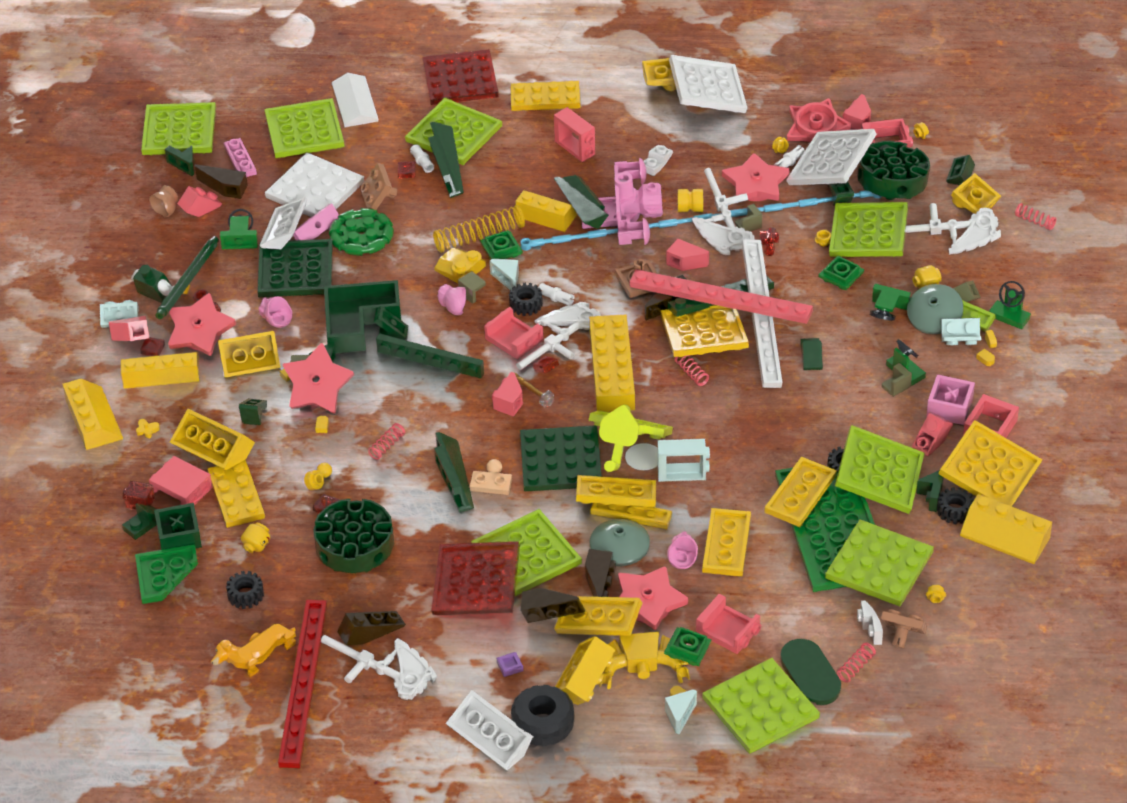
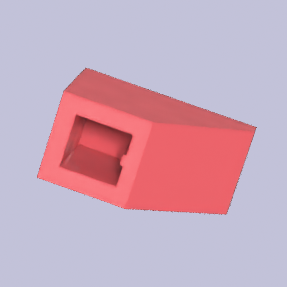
[842,94,871,130]
[177,186,222,217]
[666,239,709,271]
[109,316,149,341]
[492,372,523,417]
[912,413,953,456]

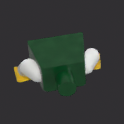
[131,265,190,303]

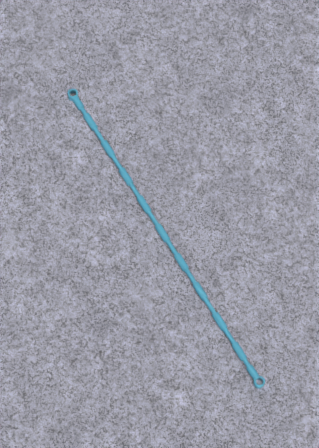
[520,190,882,251]

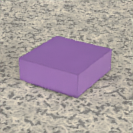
[496,652,523,677]

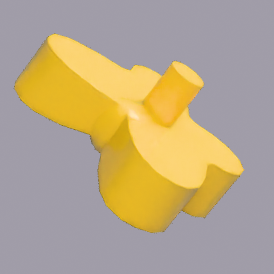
[136,419,160,438]

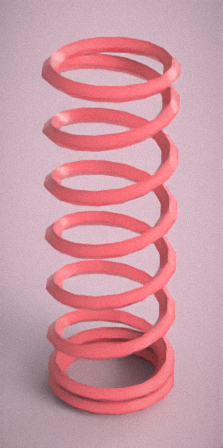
[1015,203,1056,230]
[675,355,709,386]
[368,423,405,460]
[837,643,876,682]

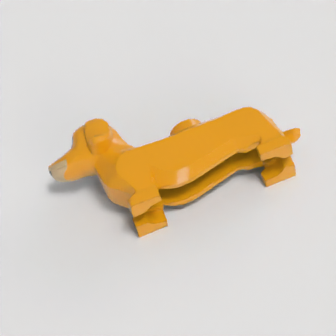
[211,624,296,678]

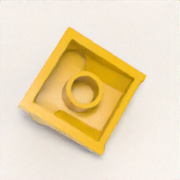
[642,58,677,91]
[951,173,1001,214]
[434,248,486,283]

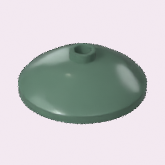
[907,284,963,334]
[590,519,650,566]

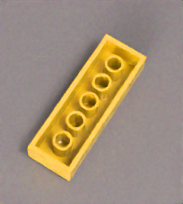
[589,314,635,412]

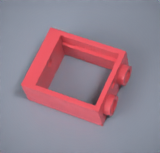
[554,107,595,162]
[861,118,913,148]
[963,394,1019,438]

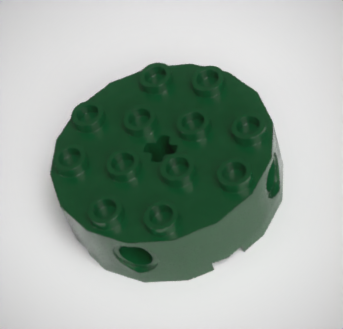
[857,141,930,200]
[313,499,394,573]

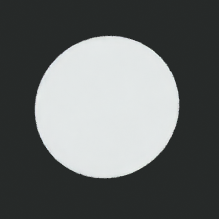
[625,443,658,470]

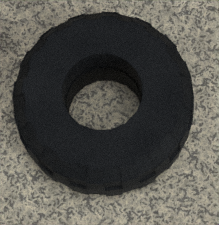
[511,685,575,746]

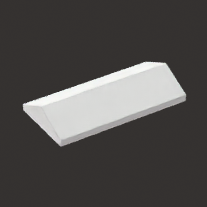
[332,73,378,127]
[260,197,308,249]
[446,690,533,770]

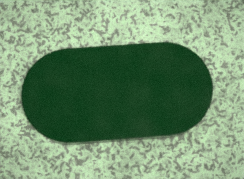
[780,639,841,705]

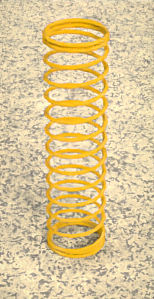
[433,205,525,253]

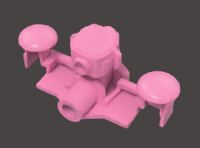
[582,158,663,245]

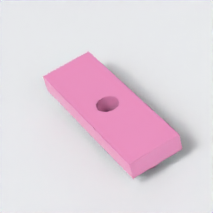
[224,138,257,177]
[293,203,339,241]

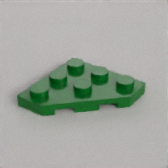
[135,544,198,604]

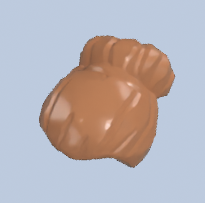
[149,185,178,218]

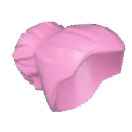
[437,284,466,315]
[259,296,292,328]
[667,531,698,569]

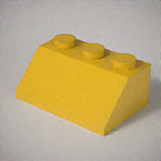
[516,190,577,232]
[218,331,281,378]
[555,636,615,705]

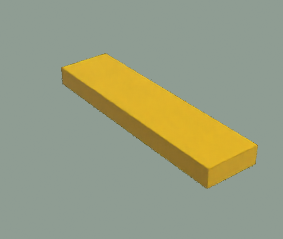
[591,503,672,530]

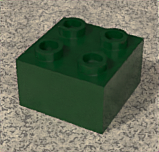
[154,503,202,550]

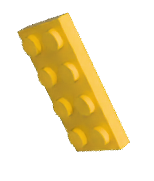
[511,81,580,111]
[764,457,837,527]
[207,460,265,528]
[576,475,656,508]
[702,508,751,577]
[554,596,642,636]

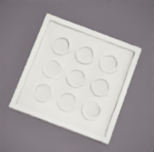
[669,55,747,113]
[786,129,877,185]
[265,153,365,217]

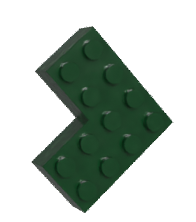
[324,280,401,353]

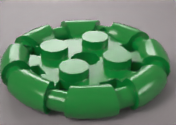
[329,208,394,256]

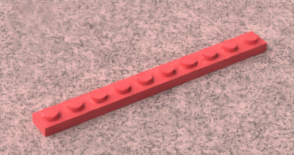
[630,269,813,324]

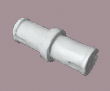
[410,145,434,173]
[773,145,805,168]
[538,283,575,306]

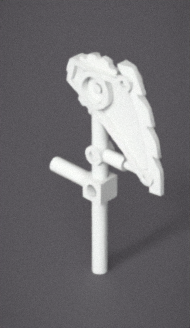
[692,168,754,255]
[905,203,1001,255]
[516,302,601,370]
[321,635,437,700]

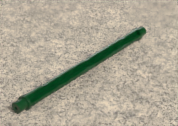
[155,236,219,319]

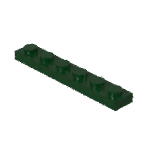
[668,275,774,317]
[376,334,484,379]

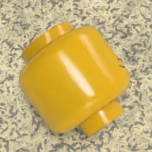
[912,265,941,289]
[241,522,270,553]

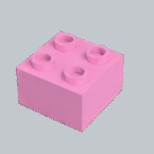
[927,375,975,425]

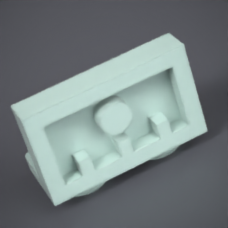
[100,300,139,328]
[941,318,981,345]

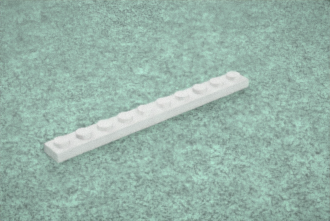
[742,239,782,388]

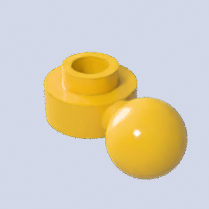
[304,462,332,491]

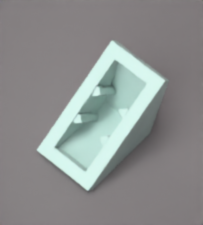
[490,259,519,290]
[665,690,697,734]

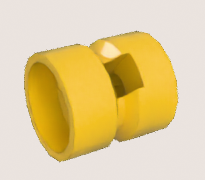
[678,189,703,212]

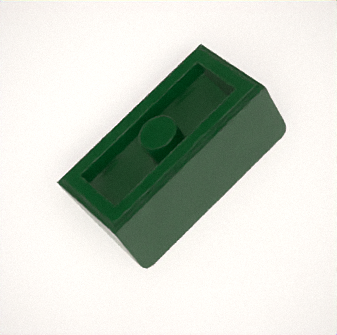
[946,155,975,185]

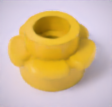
[913,122,929,139]
[772,137,789,153]
[815,230,831,247]
[926,585,946,603]

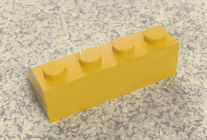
[121,352,200,389]
[62,379,123,450]
[169,409,255,470]
[960,494,1052,564]

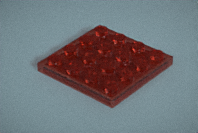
[423,49,499,105]
[431,541,520,615]

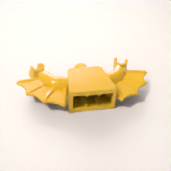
[599,632,690,690]

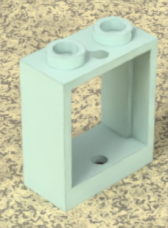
[658,439,710,482]

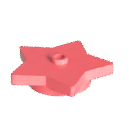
[787,98,851,143]
[722,154,789,201]
[168,293,236,356]
[283,343,354,414]
[618,567,688,630]

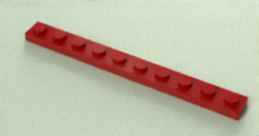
[278,600,327,768]

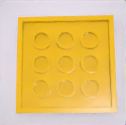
[661,305,749,357]
[938,420,1042,506]

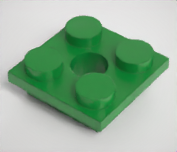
[480,230,523,260]
[818,256,865,290]
[664,627,712,666]

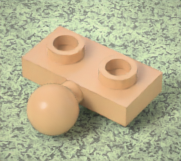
[470,459,512,495]

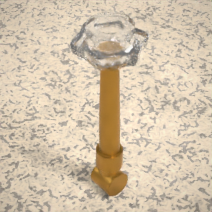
[514,372,555,408]

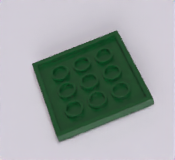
[258,239,333,297]
[520,425,602,492]

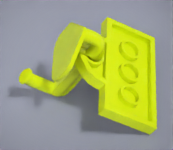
[589,405,673,472]

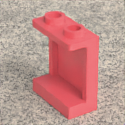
[485,307,543,360]
[149,456,213,505]
[696,594,761,654]

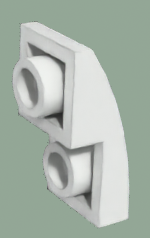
[644,145,673,176]
[857,601,883,645]

